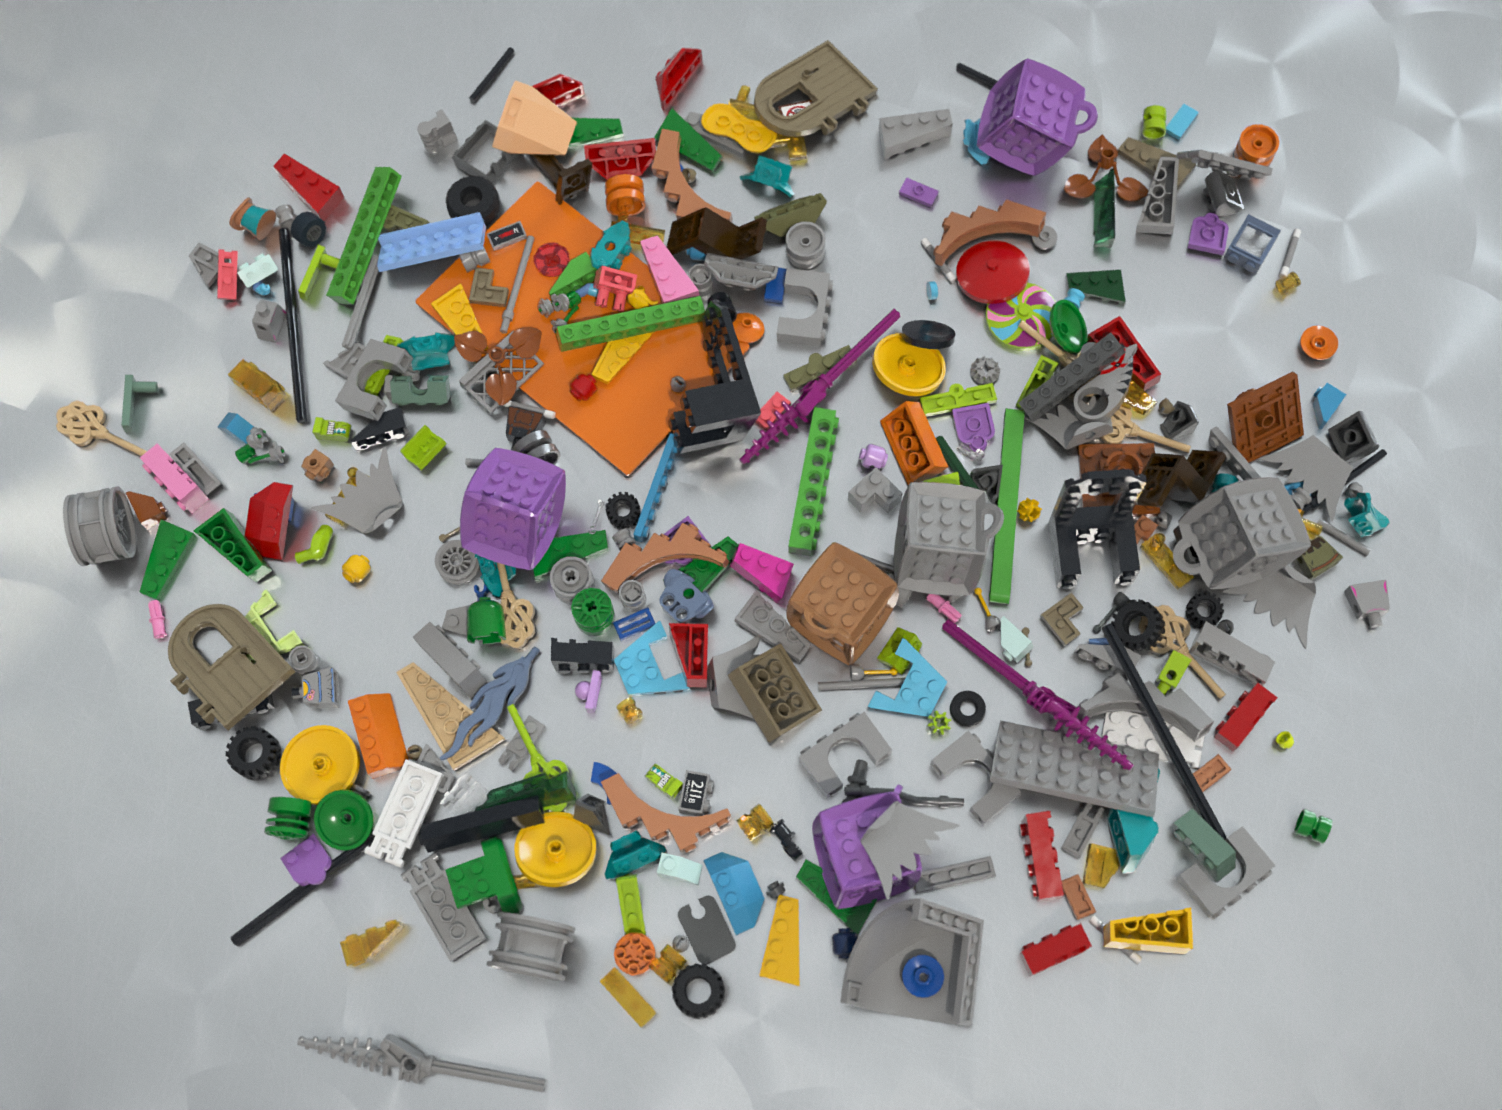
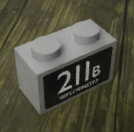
[678,770,713,816]

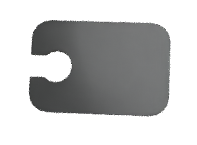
[678,895,736,964]

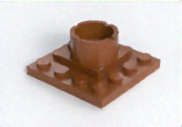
[1227,371,1304,463]
[1077,443,1160,517]

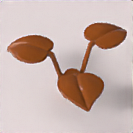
[1064,134,1149,201]
[454,328,542,405]

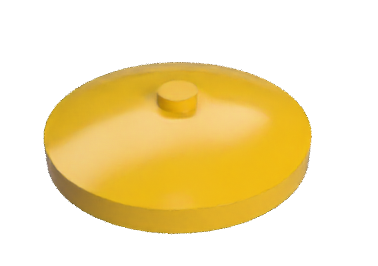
[872,333,946,396]
[280,725,360,805]
[514,812,596,887]

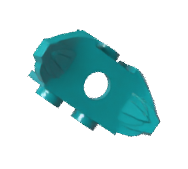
[739,155,794,197]
[590,220,632,270]
[396,332,455,371]
[1344,492,1390,537]
[475,554,516,597]
[604,830,666,880]

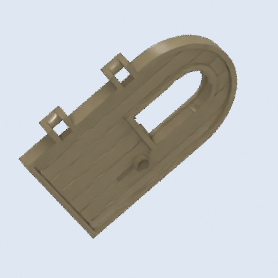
[754,40,878,137]
[168,604,296,731]

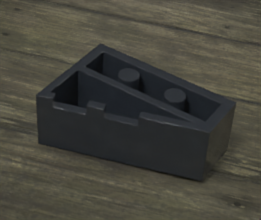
[551,638,614,674]

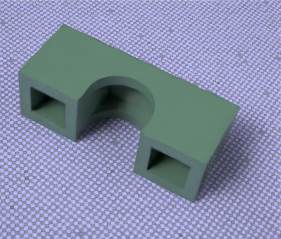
[390,375,451,405]

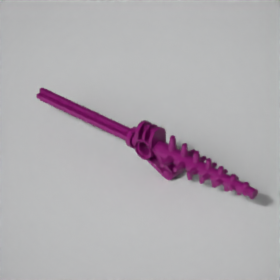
[739,308,901,465]
[942,619,1134,771]

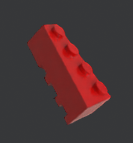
[273,153,345,222]
[1087,316,1161,391]
[1019,811,1064,902]

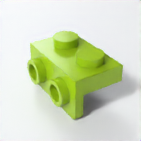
[400,425,447,470]
[877,627,922,675]

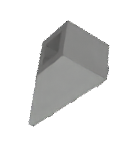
[1075,644,1141,680]

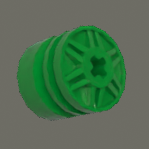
[571,588,615,636]
[264,797,312,840]

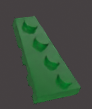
[654,108,723,173]
[568,118,624,148]

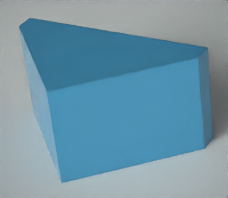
[218,412,254,444]

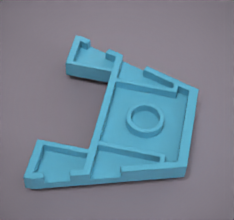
[614,621,690,696]
[868,638,947,717]

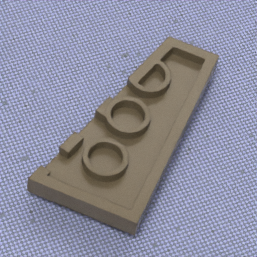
[1118,137,1197,188]

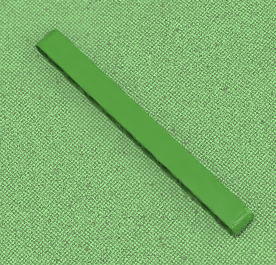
[989,408,1025,604]

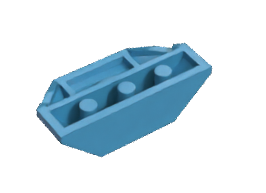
[703,852,765,935]

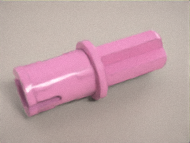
[926,594,962,623]
[148,600,167,639]

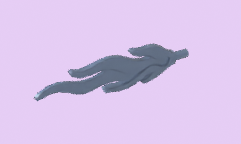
[440,646,540,761]

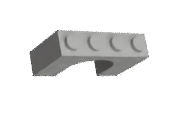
[777,268,833,347]
[335,339,413,421]
[799,712,892,799]
[931,731,1021,826]
[1176,826,1276,918]

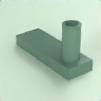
[121,375,158,433]

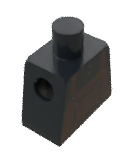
[506,406,546,450]

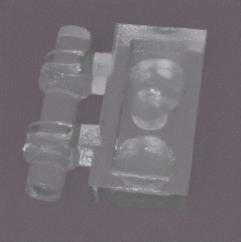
[440,772,492,816]

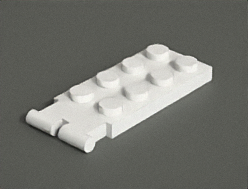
[1101,711,1205,769]
[364,759,444,868]

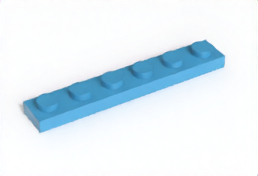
[633,433,679,543]

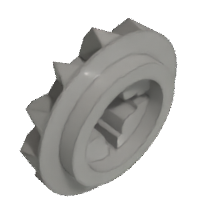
[970,356,1000,385]

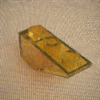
[340,920,404,968]

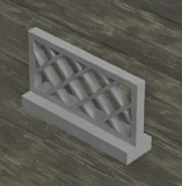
[459,331,544,414]

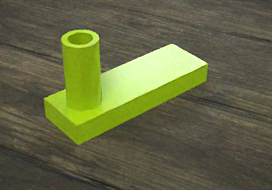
[298,245,340,301]
[616,872,646,935]

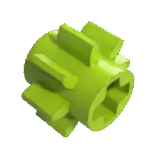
[926,710,952,736]

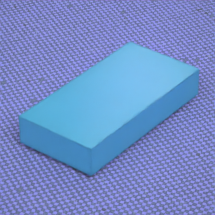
[1166,104,1199,140]

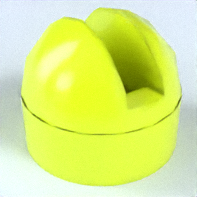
[1276,731,1294,749]

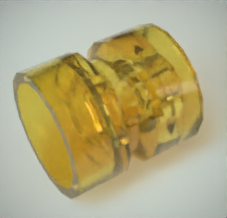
[736,804,774,842]
[648,944,687,984]

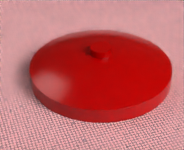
[956,240,1030,304]

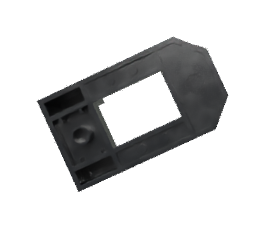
[668,299,761,454]
[1048,469,1147,589]

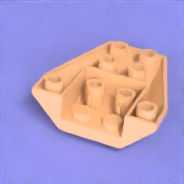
[492,80,577,156]

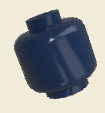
[832,928,858,958]

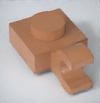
[1134,514,1158,544]

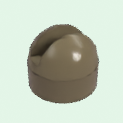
[682,168,697,183]
[1159,398,1175,414]
[407,745,423,761]

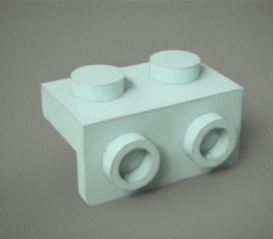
[237,253,278,287]

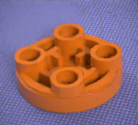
[614,932,655,976]

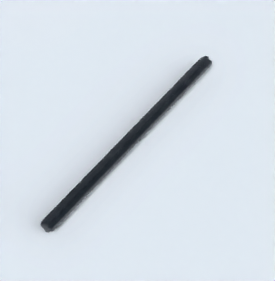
[278,228,307,423]
[1102,623,1227,840]
[230,796,436,946]

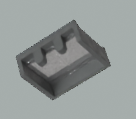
[452,120,518,184]

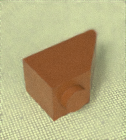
[126,491,167,529]

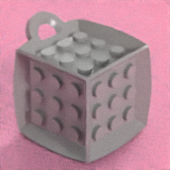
[1173,477,1311,589]
[894,482,1004,596]

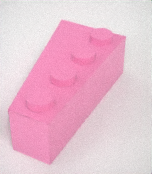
[640,235,699,304]
[140,444,209,514]

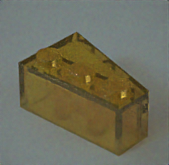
[228,359,288,413]

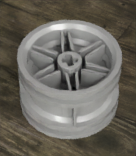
[63,486,137,566]
[486,912,576,981]

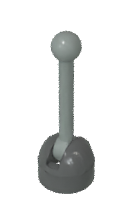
[1093,592,1130,632]

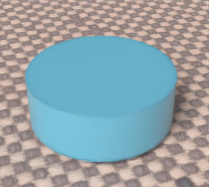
[926,281,938,300]

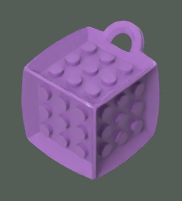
[977,58,1098,176]
[460,448,566,570]
[812,784,922,909]

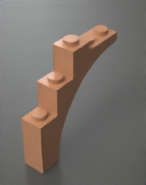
[652,129,733,223]
[933,199,1046,266]
[601,523,729,594]
[601,773,731,853]

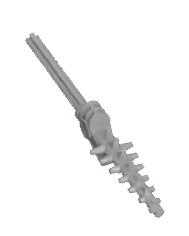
[297,1034,545,1092]

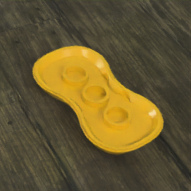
[701,103,777,154]

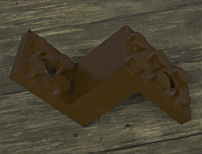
[667,207,767,260]
[1136,450,1226,507]

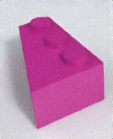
[730,543,794,604]

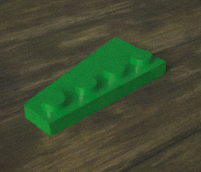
[139,519,196,601]
[534,530,609,580]
[663,536,739,599]
[796,859,878,935]

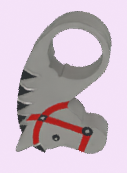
[1074,342,1137,424]

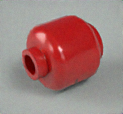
[569,374,597,401]

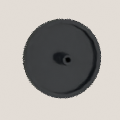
[901,320,955,349]

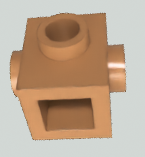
[301,449,334,483]

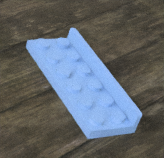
[377,212,486,272]

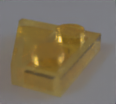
[1106,379,1157,415]
[1083,843,1120,889]

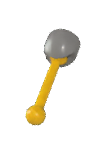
[974,587,1001,632]
[850,665,898,681]

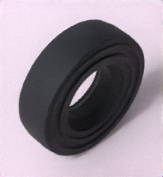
[950,690,986,727]

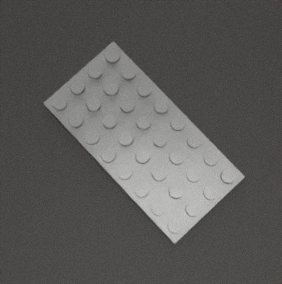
[989,720,1159,817]

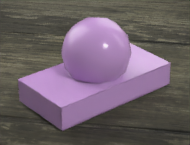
[575,670,602,714]

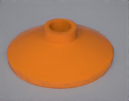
[733,313,764,343]
[1300,325,1338,360]

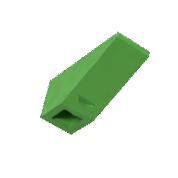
[549,252,598,301]

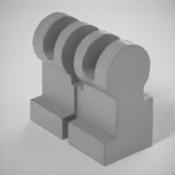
[417,109,458,152]

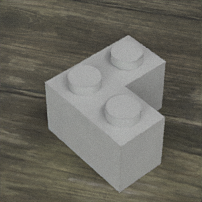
[848,468,903,513]

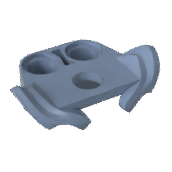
[659,569,714,624]

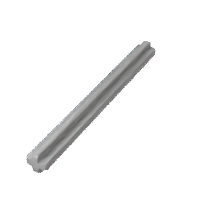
[342,255,379,349]

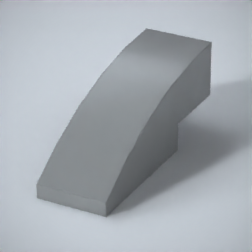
[170,442,221,496]

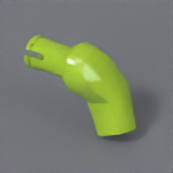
[295,525,333,564]

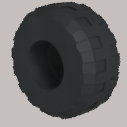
[446,176,501,226]

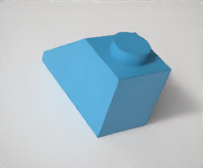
[1312,382,1347,430]

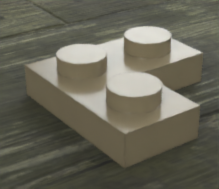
[469,268,509,307]
[1040,592,1084,647]

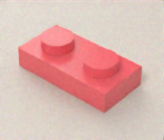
[756,392,791,431]

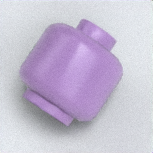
[859,444,888,470]

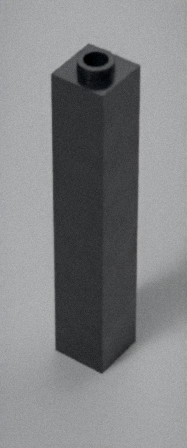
[419,795,545,853]

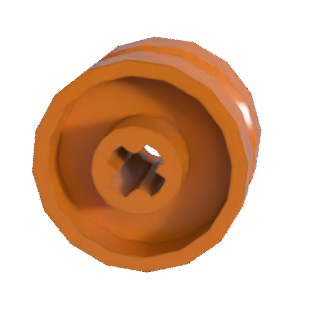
[1234,124,1280,167]
[604,174,646,217]

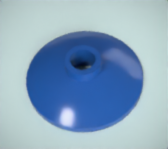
[902,955,944,998]

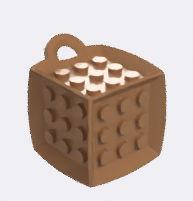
[786,542,899,666]

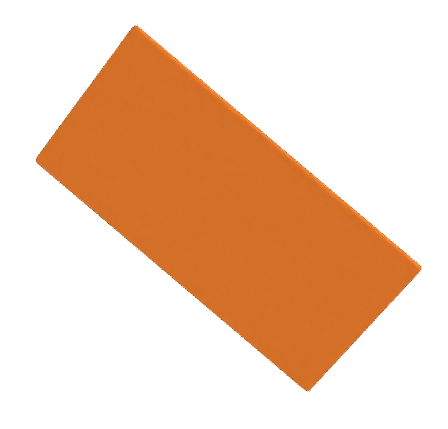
[416,182,750,476]

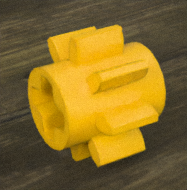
[1017,498,1042,523]

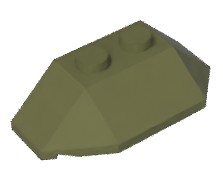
[754,193,827,237]

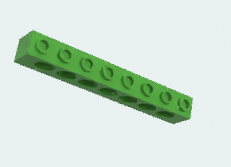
[326,167,402,305]
[556,296,705,352]
[788,407,839,556]

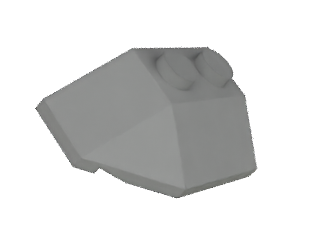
[704,253,778,291]

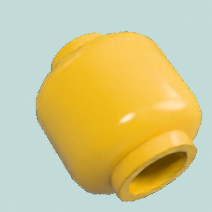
[342,554,371,583]

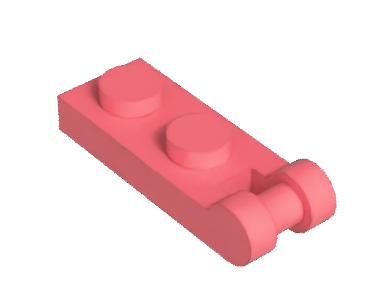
[217,249,238,301]

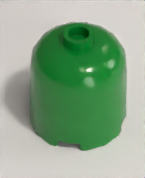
[467,597,506,644]

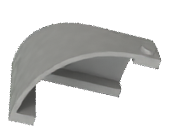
[840,898,984,1026]

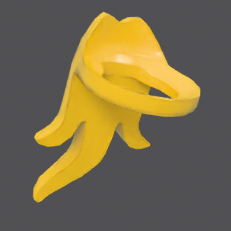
[627,286,658,310]

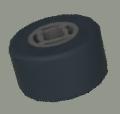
[291,212,327,247]

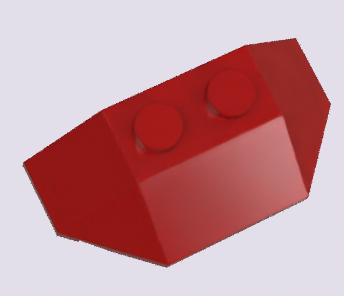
[655,48,703,111]
[532,74,585,107]
[584,138,656,179]
[245,482,293,560]

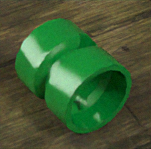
[1294,809,1332,844]

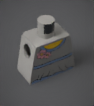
[291,667,339,708]

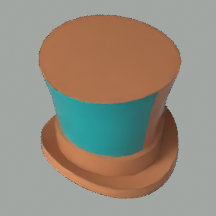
[229,197,276,240]

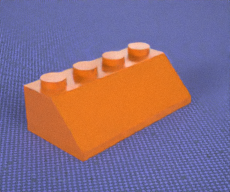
[880,401,948,485]
[348,693,409,779]

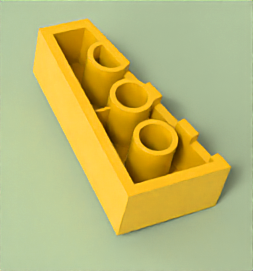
[1103,907,1193,954]

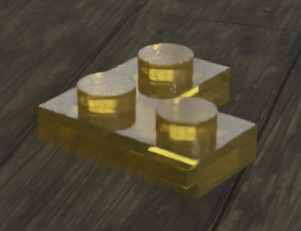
[770,133,807,161]

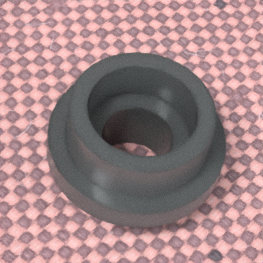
[766,881,785,899]

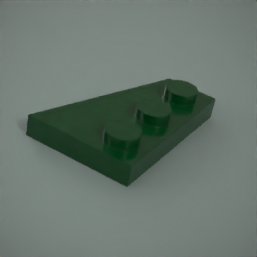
[1066,269,1126,305]

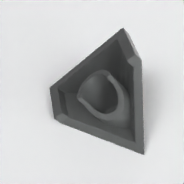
[1160,401,1199,440]
[970,464,1003,504]
[573,794,609,835]

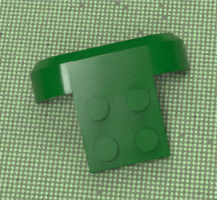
[445,836,524,914]

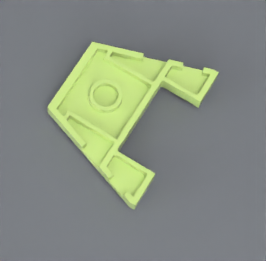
[245,590,305,664]

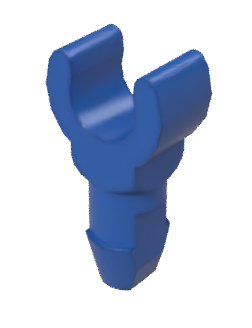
[474,584,489,601]

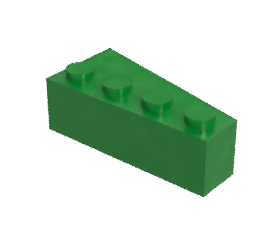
[193,508,272,582]

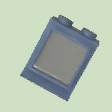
[1224,214,1281,274]

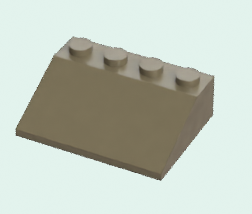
[728,643,822,743]

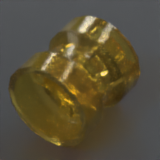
[616,697,643,724]

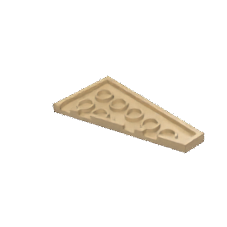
[396,662,506,771]

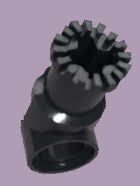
[769,819,803,861]

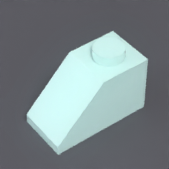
[1001,616,1034,663]
[657,853,703,885]

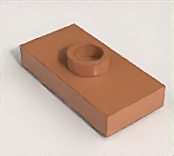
[1193,754,1232,792]
[1062,874,1096,921]

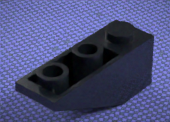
[351,407,410,450]

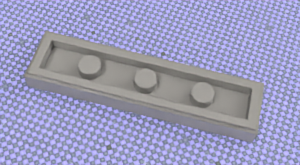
[914,856,996,895]

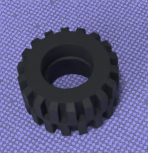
[1111,599,1165,652]
[225,726,282,780]
[672,963,725,1019]

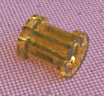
[1275,272,1301,295]

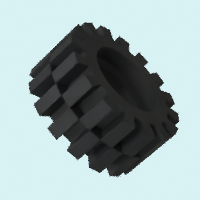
[605,492,641,529]
[1185,591,1224,629]

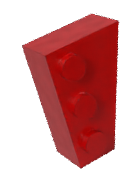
[669,623,708,687]
[1214,683,1278,752]
[1019,923,1092,977]

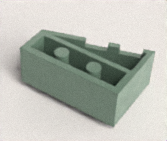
[1174,808,1236,883]

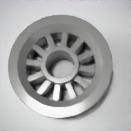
[435,540,479,584]

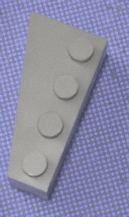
[879,109,953,160]
[1136,157,1179,234]
[1189,621,1275,686]
[413,622,488,700]

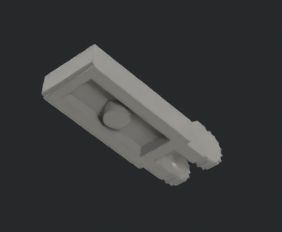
[499,715,546,771]
[1061,803,1104,858]

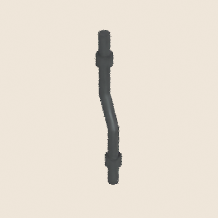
[844,785,964,808]

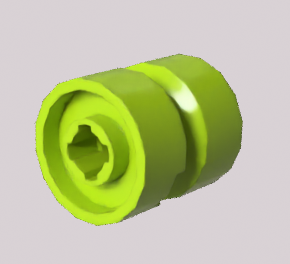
[1142,105,1167,139]

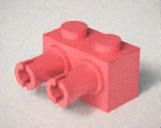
[593,266,637,312]

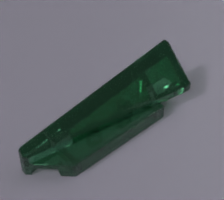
[1093,168,1115,248]
[475,771,576,811]

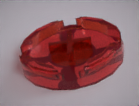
[534,242,570,277]

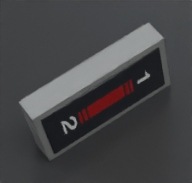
[487,221,527,251]

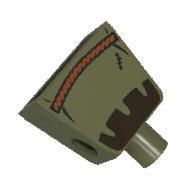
[1296,536,1343,580]

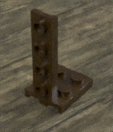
[529,154,592,205]

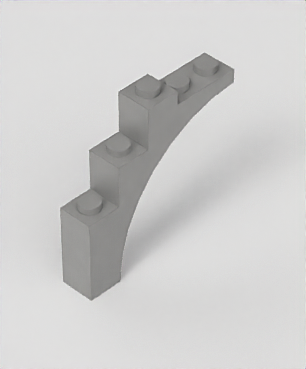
[1077,673,1214,742]

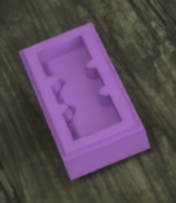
[899,177,939,208]

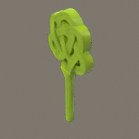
[507,704,574,812]

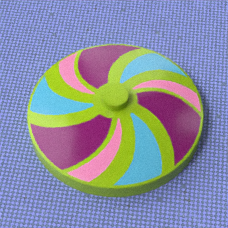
[985,283,1056,351]

